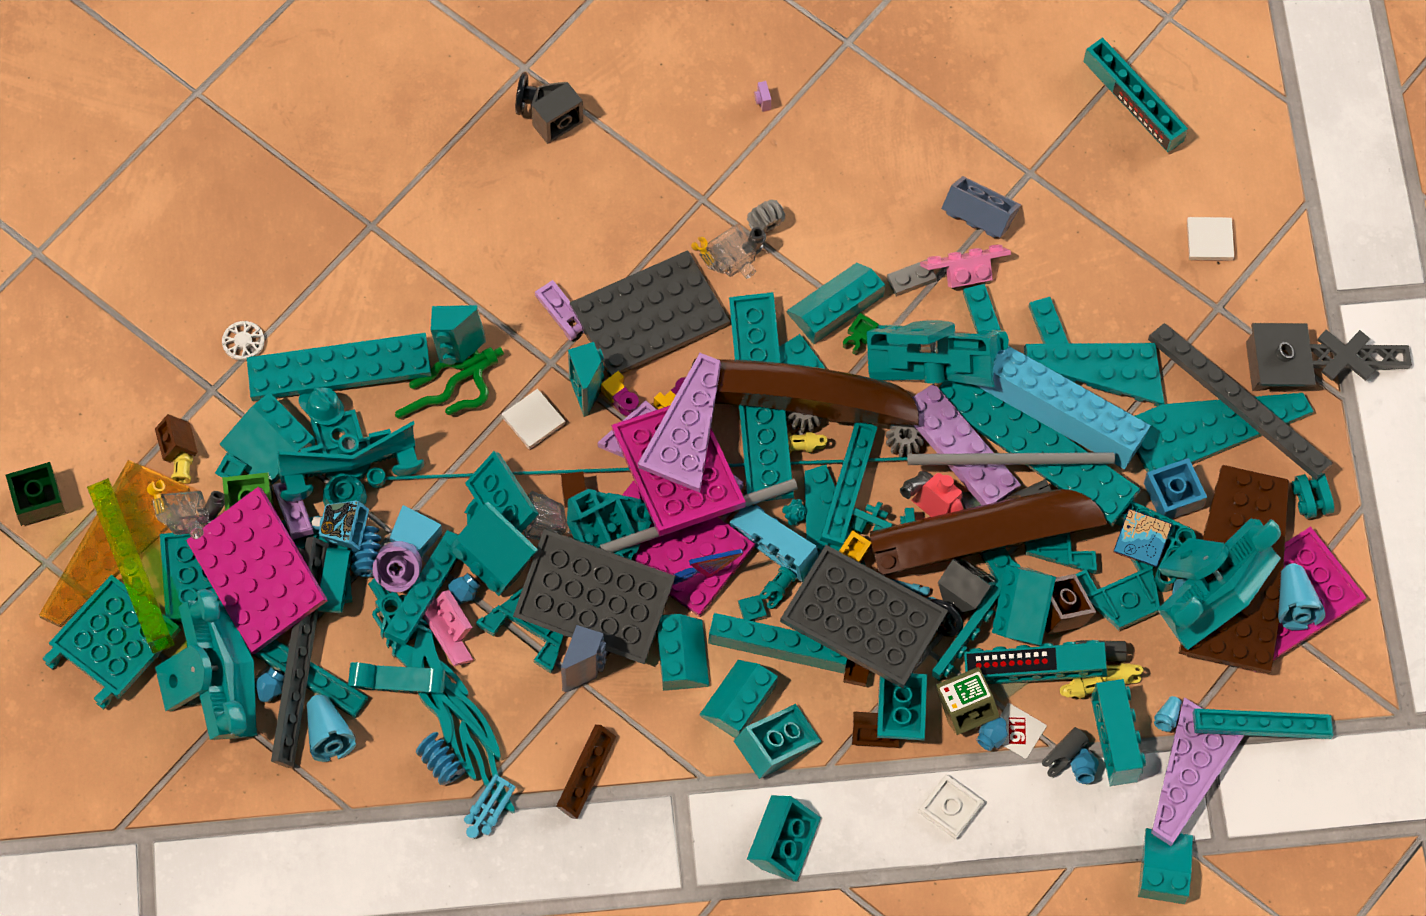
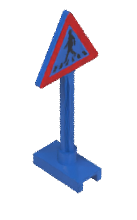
[673,549,743,585]

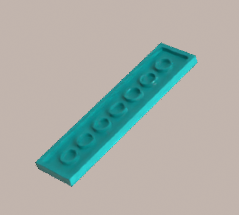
[247,333,431,401]

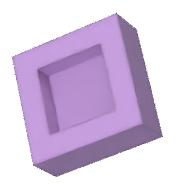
[754,81,771,112]

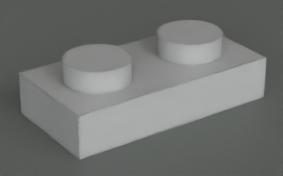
[887,260,937,297]

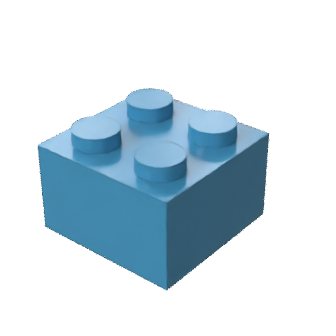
[1144,458,1207,519]

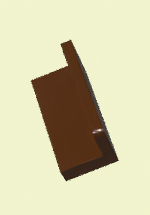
[155,414,198,463]
[852,712,900,748]

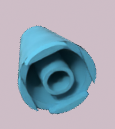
[1278,563,1325,630]
[307,694,356,762]

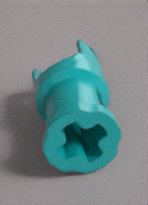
[760,566,797,609]

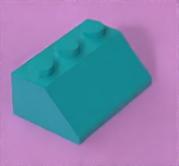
[431,305,486,364]
[568,342,605,417]
[992,565,1056,645]
[657,614,709,691]
[699,659,778,738]
[747,795,821,882]

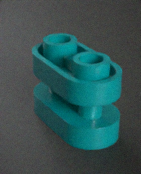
[1291,473,1334,519]

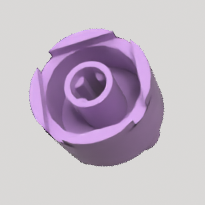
[373,541,422,592]

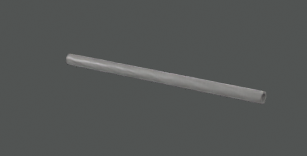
[907,452,1115,465]
[600,479,798,553]

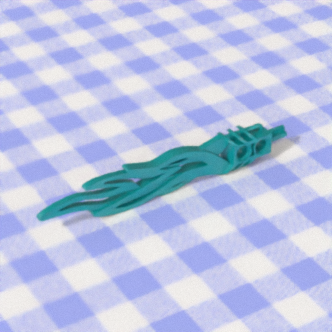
[368,578,515,813]

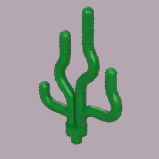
[395,347,504,419]

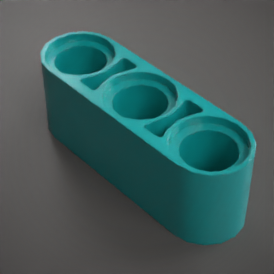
[318,548,351,614]

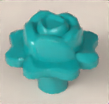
[782,499,806,526]

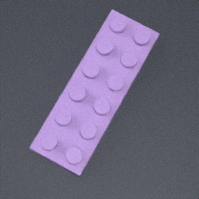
[912,384,1021,505]

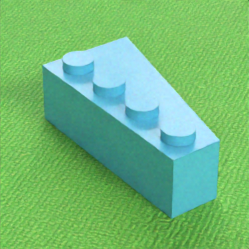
[730,504,819,583]

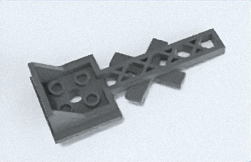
[1246,323,1412,391]

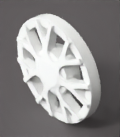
[222,321,265,361]

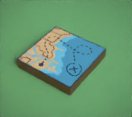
[1113,509,1172,568]

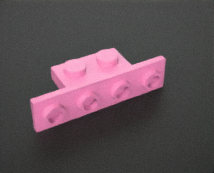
[920,244,1011,288]
[408,589,473,666]

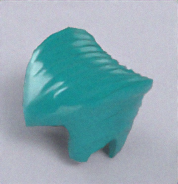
[323,473,367,506]

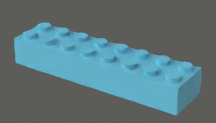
[975,346,1151,470]

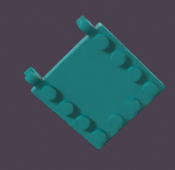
[43,575,181,710]

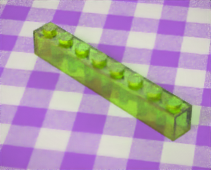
[87,478,175,654]

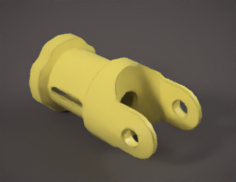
[788,432,827,453]
[171,451,193,484]
[1101,663,1143,684]
[1060,677,1102,699]

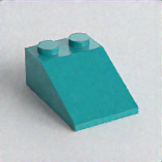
[877,673,927,740]
[733,704,822,779]
[1138,828,1193,904]

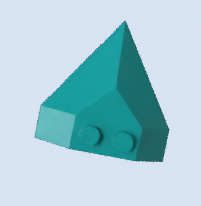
[567,489,651,559]

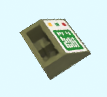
[936,667,1000,735]

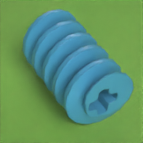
[351,526,381,577]
[416,732,466,785]

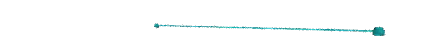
[367,457,907,488]

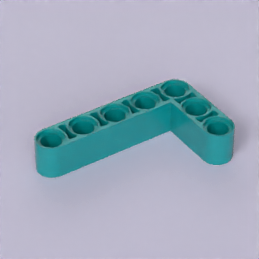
[1115,501,1196,592]

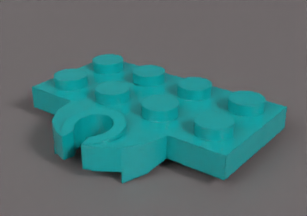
[464,451,539,533]

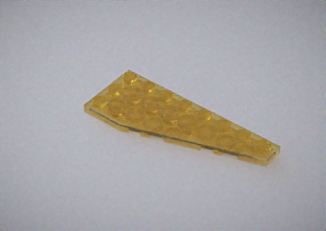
[39,460,190,627]

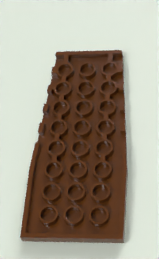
[1179,465,1289,674]

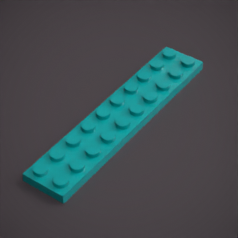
[729,292,794,502]
[939,380,1140,526]

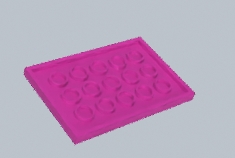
[611,406,746,536]
[622,481,755,617]
[186,487,328,654]
[1254,526,1366,672]

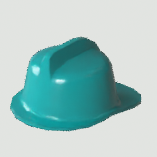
[299,387,344,425]

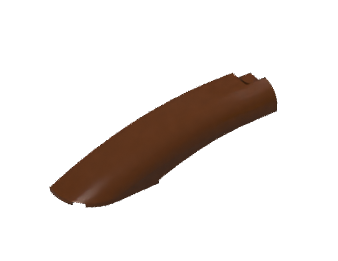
[691,358,919,425]
[870,489,1107,576]

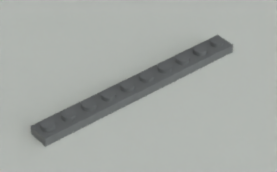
[1148,323,1333,480]
[271,537,329,768]

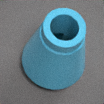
[1154,696,1182,732]

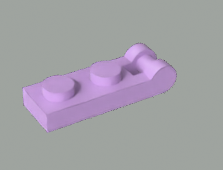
[535,280,584,341]

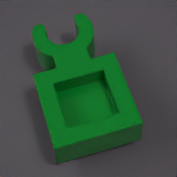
[843,313,879,354]

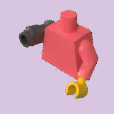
[900,471,963,517]

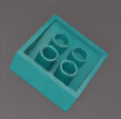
[220,392,316,485]
[449,501,538,596]

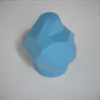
[448,573,481,605]
[255,667,285,702]
[976,717,1008,751]
[1070,749,1099,784]

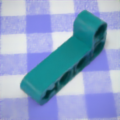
[348,662,445,694]

